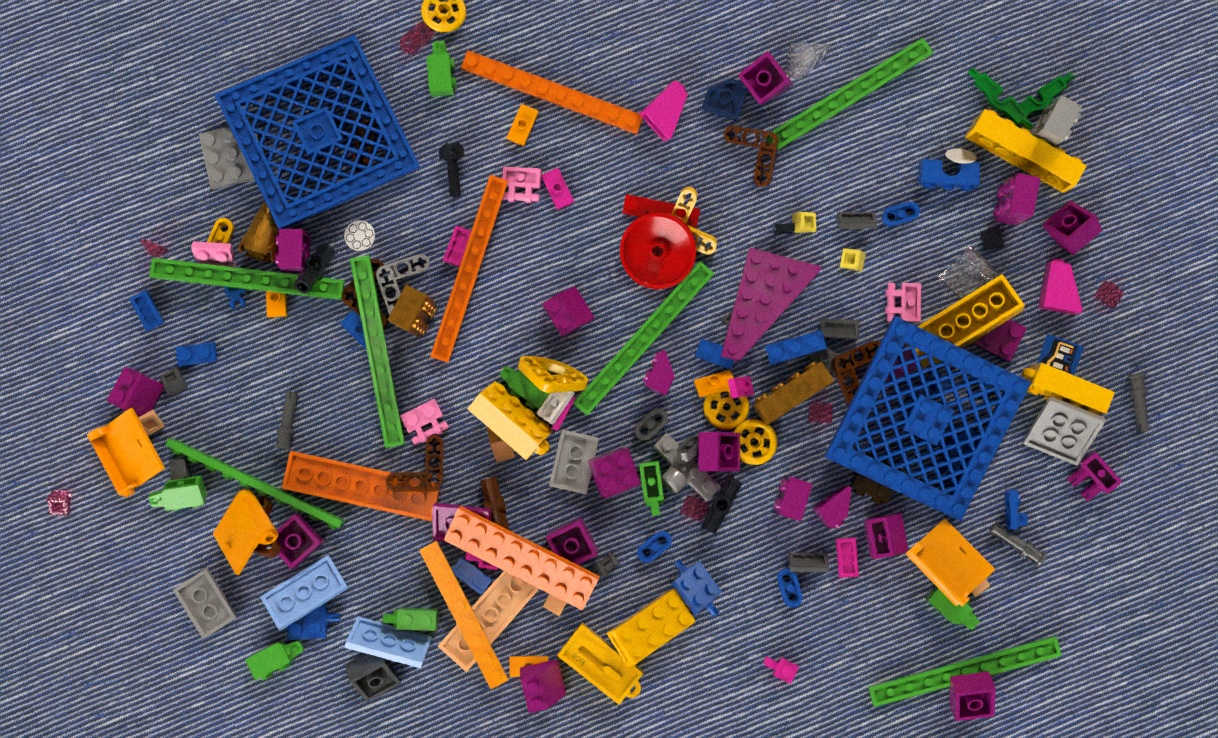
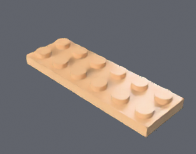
[438,571,539,672]

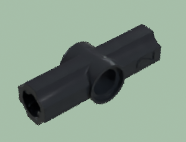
[294,243,335,294]
[701,475,743,534]

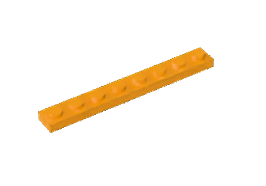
[419,541,509,689]

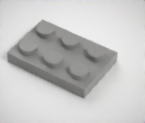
[549,430,599,495]
[173,568,238,639]

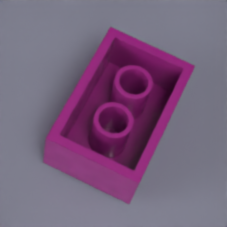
[993,173,1040,226]

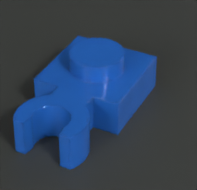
[224,287,247,310]

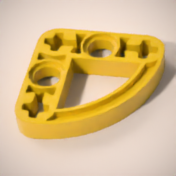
[518,356,588,393]

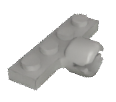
[652,433,721,502]

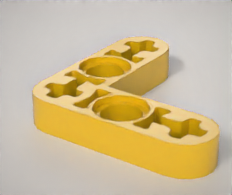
[671,187,717,255]

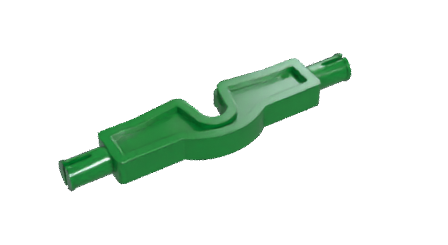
[968,67,1035,131]
[1005,72,1075,121]

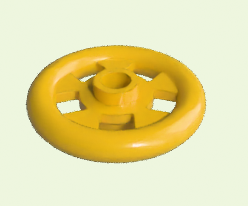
[421,0,466,32]
[703,389,749,430]
[734,419,778,465]

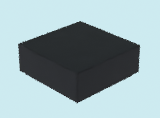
[773,223,795,235]
[980,228,1004,251]

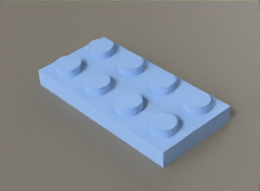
[260,555,348,631]
[345,616,432,668]

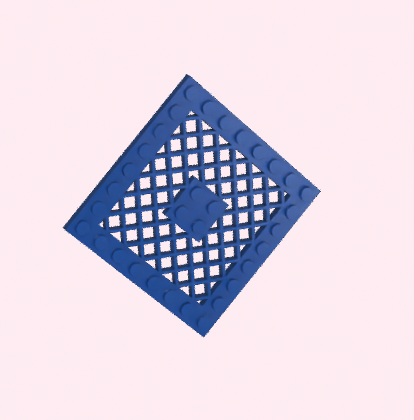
[215,35,420,229]
[824,316,1031,521]

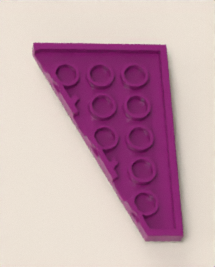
[721,247,821,361]

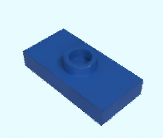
[129,289,165,332]
[340,310,367,350]
[452,557,493,595]

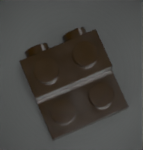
[850,452,902,505]

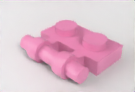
[502,167,542,203]
[191,241,236,267]
[885,283,921,322]
[400,399,449,445]

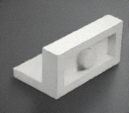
[536,391,575,425]

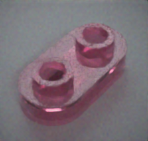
[400,22,434,54]

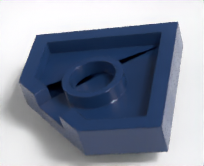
[701,78,748,121]

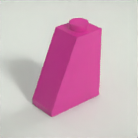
[639,80,688,141]
[1038,259,1082,315]

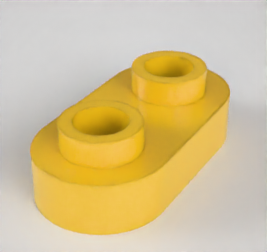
[207,218,235,244]

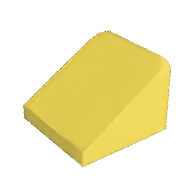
[792,212,816,233]
[840,248,866,271]

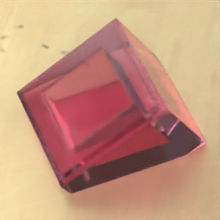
[141,239,168,258]
[1094,281,1124,309]
[808,403,833,423]
[47,491,71,515]
[680,495,709,522]

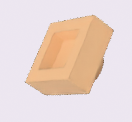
[138,409,164,436]

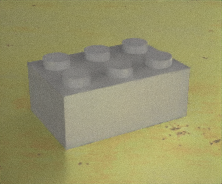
[1031,95,1082,148]

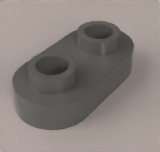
[635,408,668,441]
[676,435,699,462]

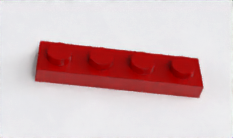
[622,194,700,228]

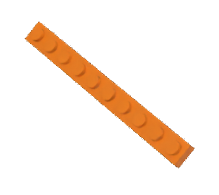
[461,50,643,134]
[430,175,508,362]

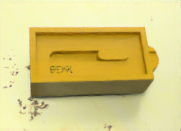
[1021,363,1115,415]
[468,381,553,460]
[606,588,696,667]
[557,622,643,705]

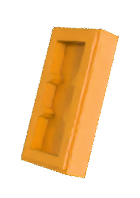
[507,104,539,147]
[266,291,287,318]
[694,370,733,398]
[509,656,549,677]

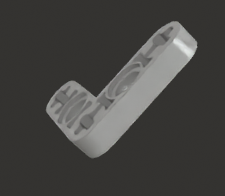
[376,254,430,316]

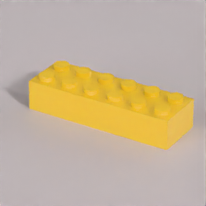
[964,109,1087,193]
[904,274,1025,369]

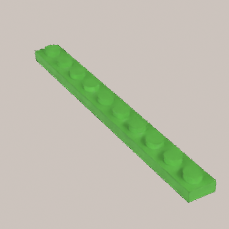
[764,38,933,151]
[350,255,405,448]
[149,258,345,300]
[573,261,715,416]
[165,438,346,530]
[868,636,1062,707]

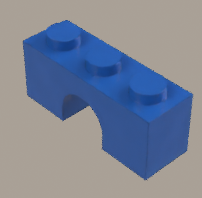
[918,159,980,191]
[765,330,828,366]

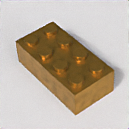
[388,285,438,338]
[753,361,834,424]

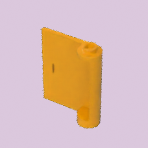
[87,407,165,498]
[213,489,278,575]
[906,519,996,607]

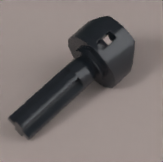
[439,143,465,197]

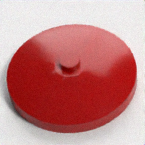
[620,212,697,289]

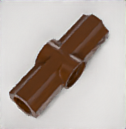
[480,477,510,530]

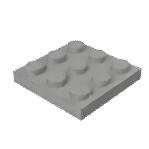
[199,121,260,190]
[1023,396,1105,466]

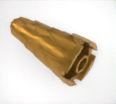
[238,188,285,263]

